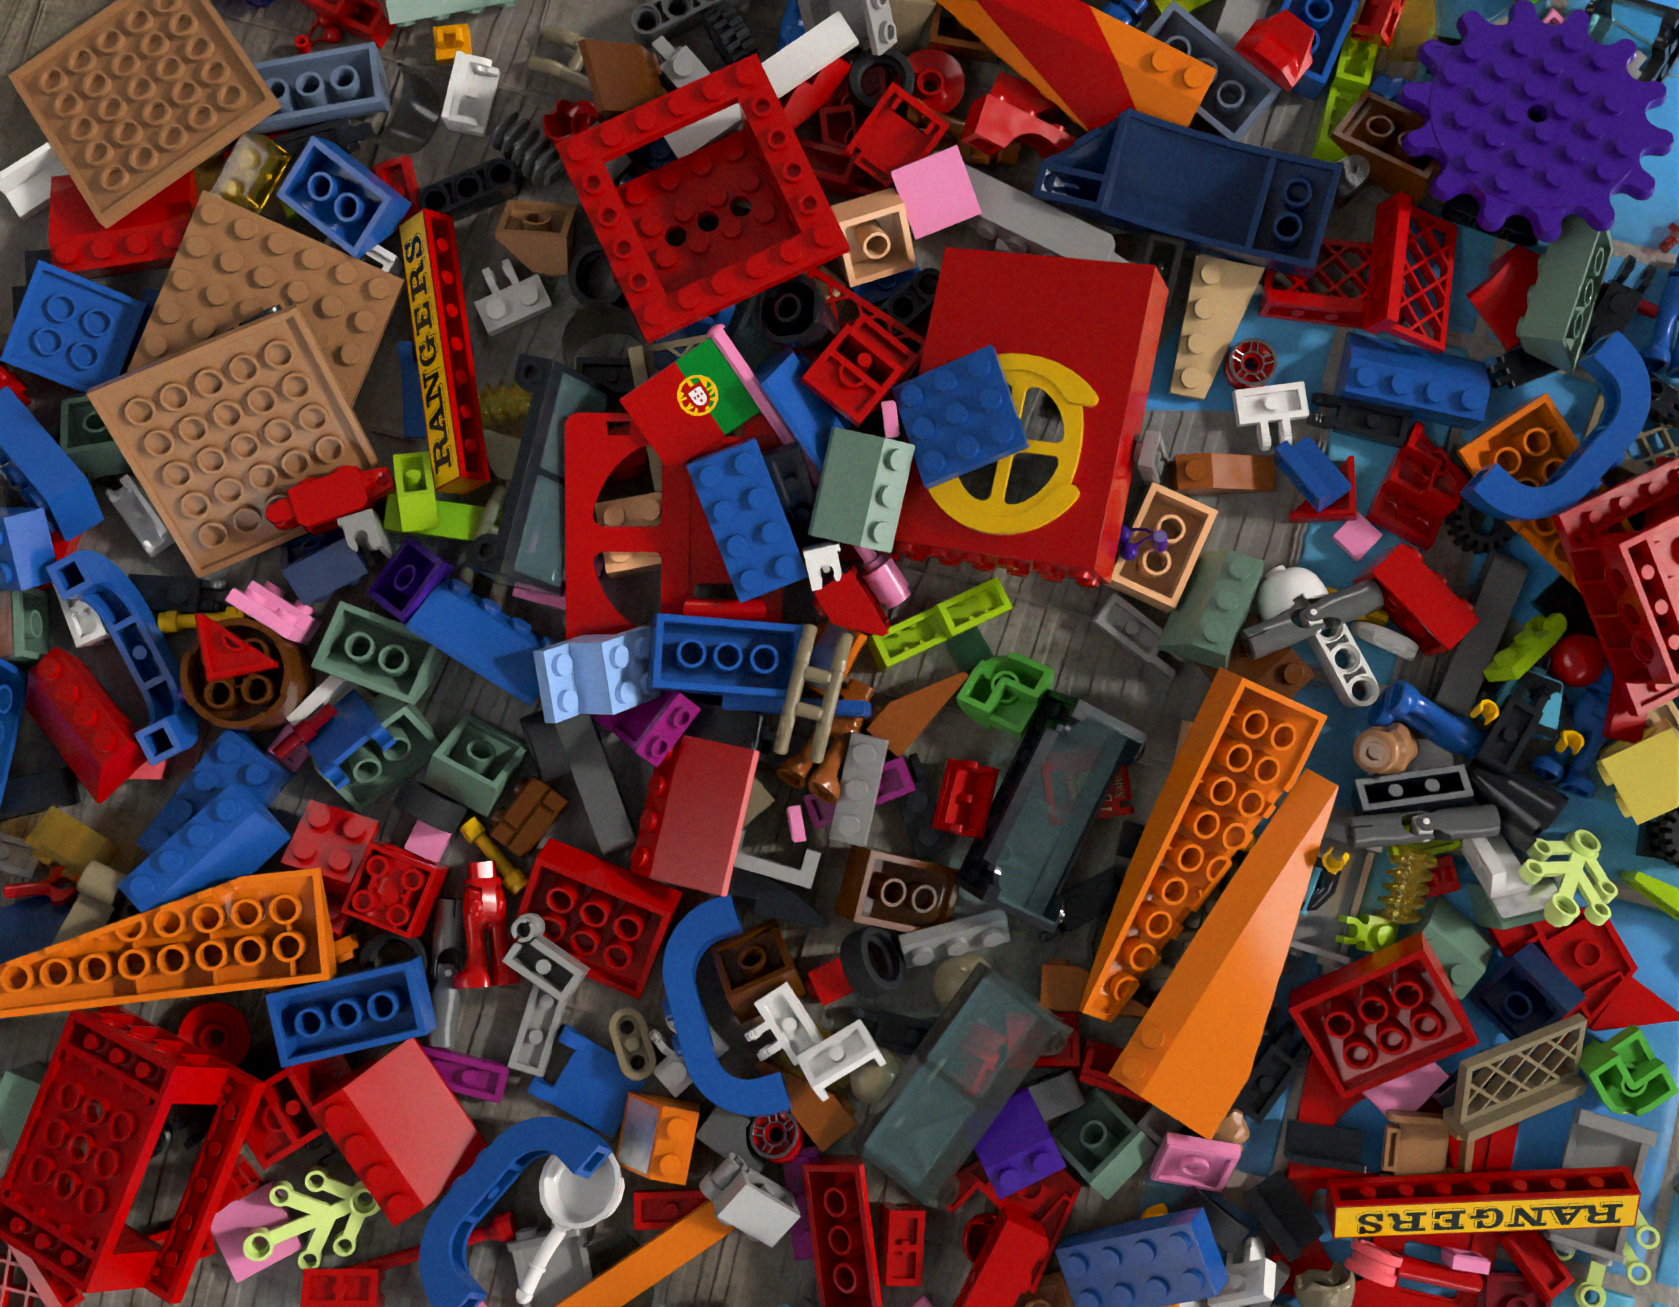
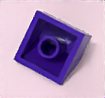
[367,535,455,624]
[961,1086,1066,1200]

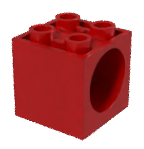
[340,841,452,939]

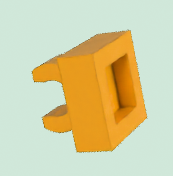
[433,23,472,66]

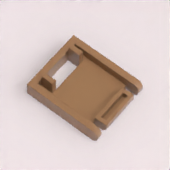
[1379,1109,1475,1177]

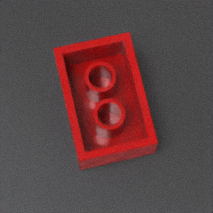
[1352,542,1480,657]

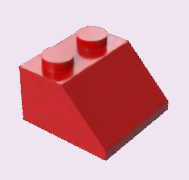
[812,563,891,637]

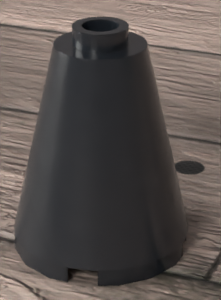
[754,274,841,353]
[1466,759,1569,854]

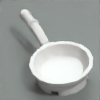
[516,1153,625,1305]

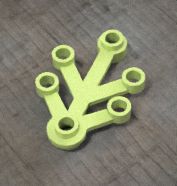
[1519,829,1618,927]
[243,1166,381,1270]
[1550,1208,1660,1307]

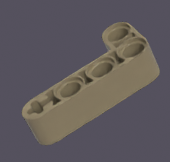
[51,860,128,945]

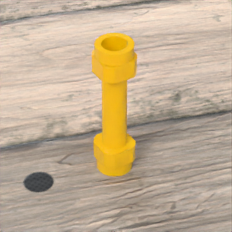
[158,607,250,634]
[459,816,529,896]

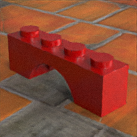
[960,93,1079,160]

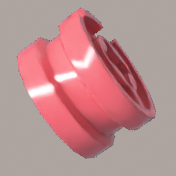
[1343,1238,1404,1287]

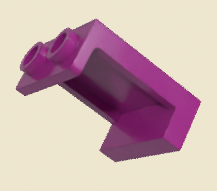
[591,691,701,767]

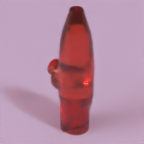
[1659,222,1679,253]

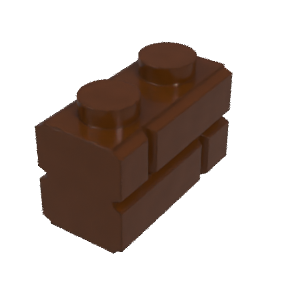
[489,775,571,859]

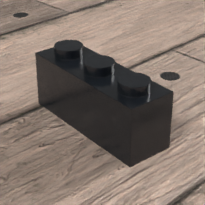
[1351,764,1474,825]

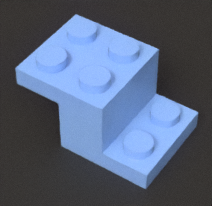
[533,626,661,723]

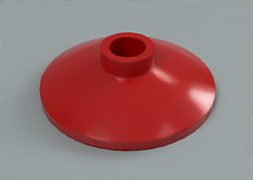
[896,49,965,114]
[178,1002,252,1067]

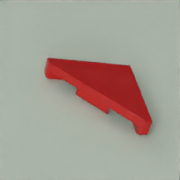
[1289,456,1357,523]
[194,613,279,682]
[1587,977,1679,1031]

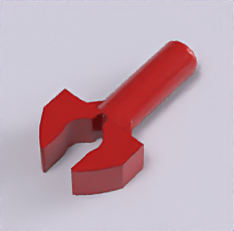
[3,867,79,907]

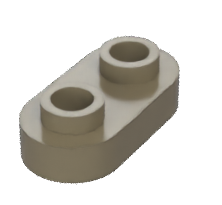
[609,1008,656,1082]

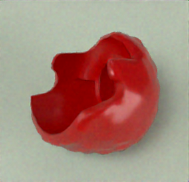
[542,99,603,144]

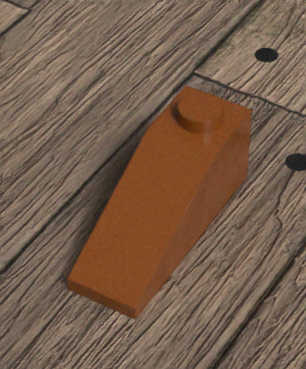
[1168,453,1276,496]
[865,671,969,758]
[1036,958,1149,1019]
[754,1058,858,1152]

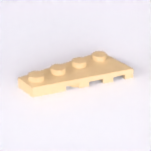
[1168,255,1265,401]

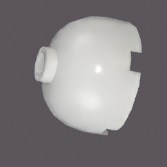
[1255,565,1329,622]

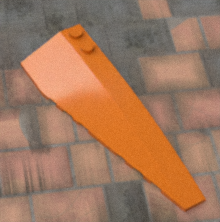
[1079,667,1328,1023]
[1108,768,1339,1141]

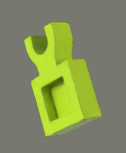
[1335,913,1400,952]

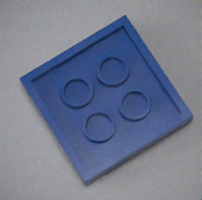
[0,260,147,393]
[891,344,1030,489]

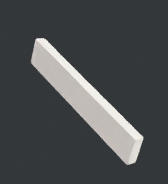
[664,11,859,159]

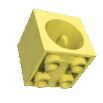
[1596,718,1679,825]

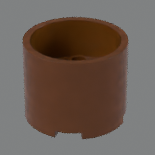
[180,618,316,733]

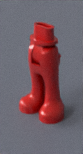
[452,861,521,989]

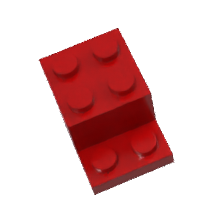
[800,312,919,427]
[280,800,380,939]
[245,1053,356,1170]

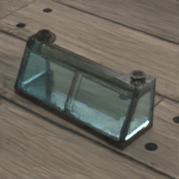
[849,962,1074,1211]

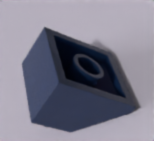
[281,528,369,606]
[1469,942,1587,1041]

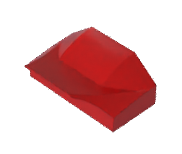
[1234,9,1315,93]

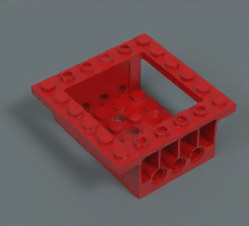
[555,53,850,344]
[1551,455,1679,716]
[0,1005,267,1304]

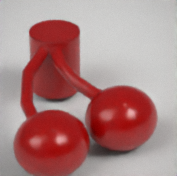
[294,13,341,55]

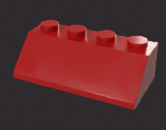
[25,646,148,804]
[802,1154,882,1307]

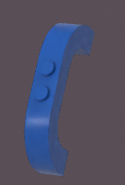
[1459,330,1651,522]
[45,550,200,766]
[662,894,793,1117]
[419,1117,613,1307]

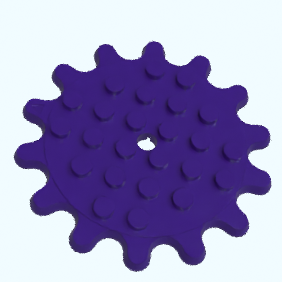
[1397,0,1674,243]

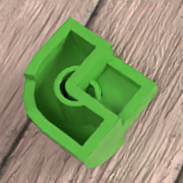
[956,652,1054,740]
[1579,1024,1679,1117]

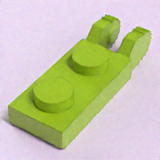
[1483,613,1568,682]

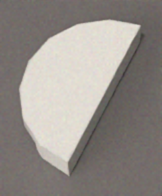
[1349,621,1419,661]

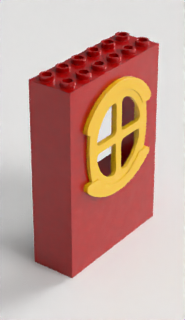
[893,247,1169,588]

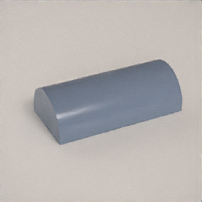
[1146,0,1281,142]
[246,42,390,136]

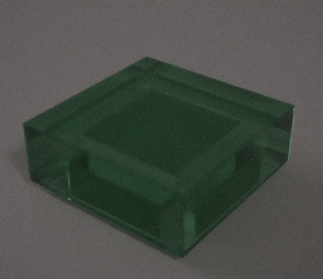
[945,626,994,672]

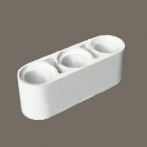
[1307,624,1379,708]

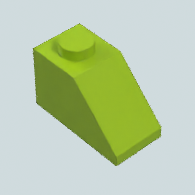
[393,451,439,532]

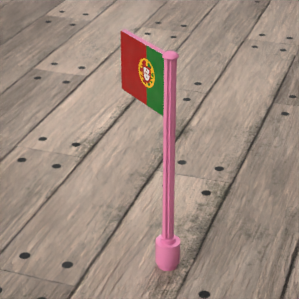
[619,324,911,609]

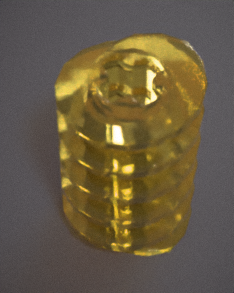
[477,377,533,428]
[1373,845,1438,925]

